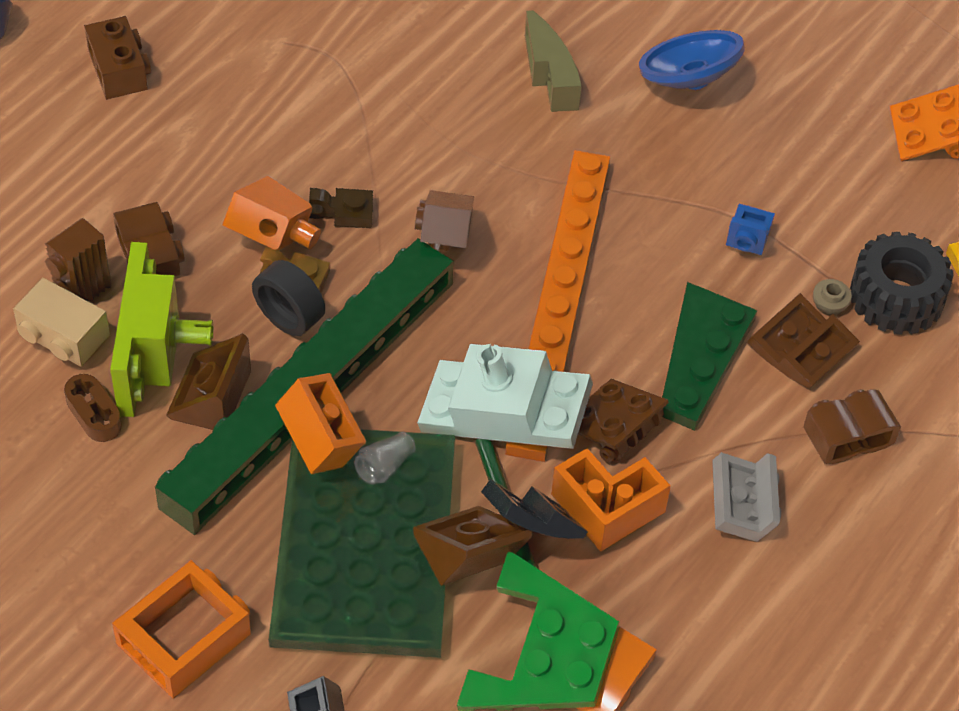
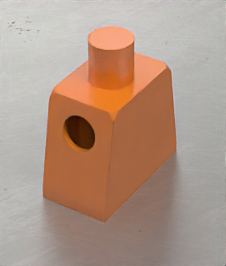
[222,176,321,250]

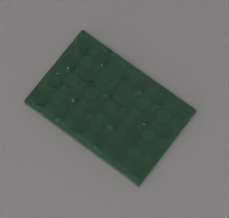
[268,429,455,658]

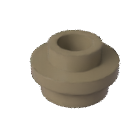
[813,279,852,315]

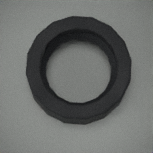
[252,260,325,336]

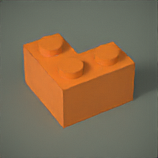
[551,448,671,552]

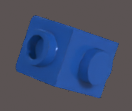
[726,203,775,255]

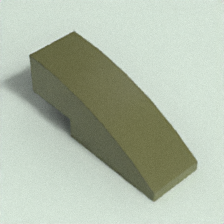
[524,10,582,112]

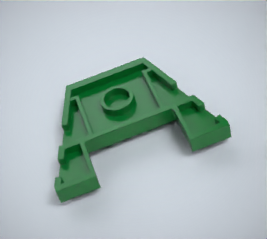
[457,552,620,711]

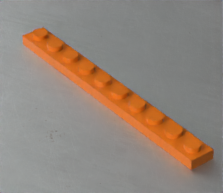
[505,150,610,462]

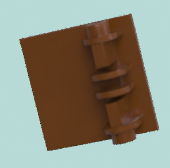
[578,378,669,463]

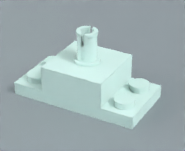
[417,344,593,449]

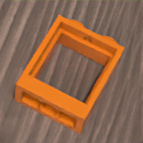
[112,560,251,699]

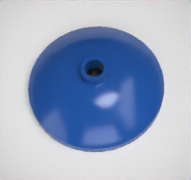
[639,30,745,90]

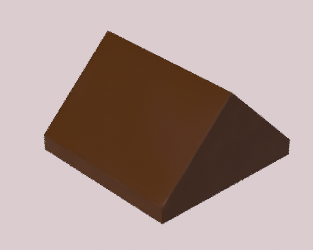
[166,333,251,430]
[413,506,532,586]

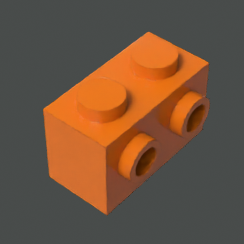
[275,373,366,474]

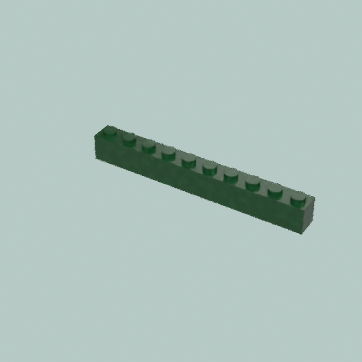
[155,238,454,535]

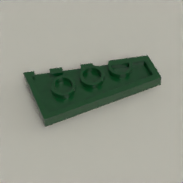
[662,282,758,431]

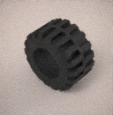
[850,232,954,335]

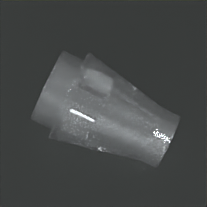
[354,432,415,484]

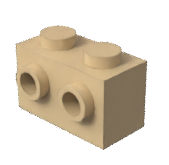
[13,278,110,367]

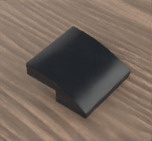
[481,478,588,539]

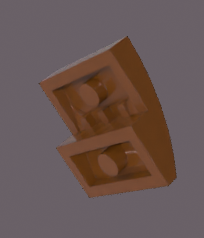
[746,293,860,389]

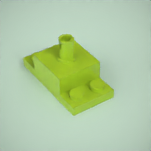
[110,242,214,417]

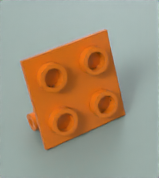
[890,84,959,161]

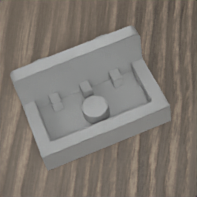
[712,452,781,542]

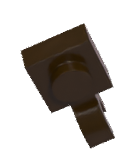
[309,188,373,228]

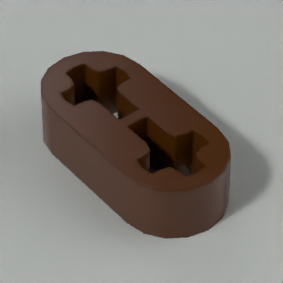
[64,374,122,442]

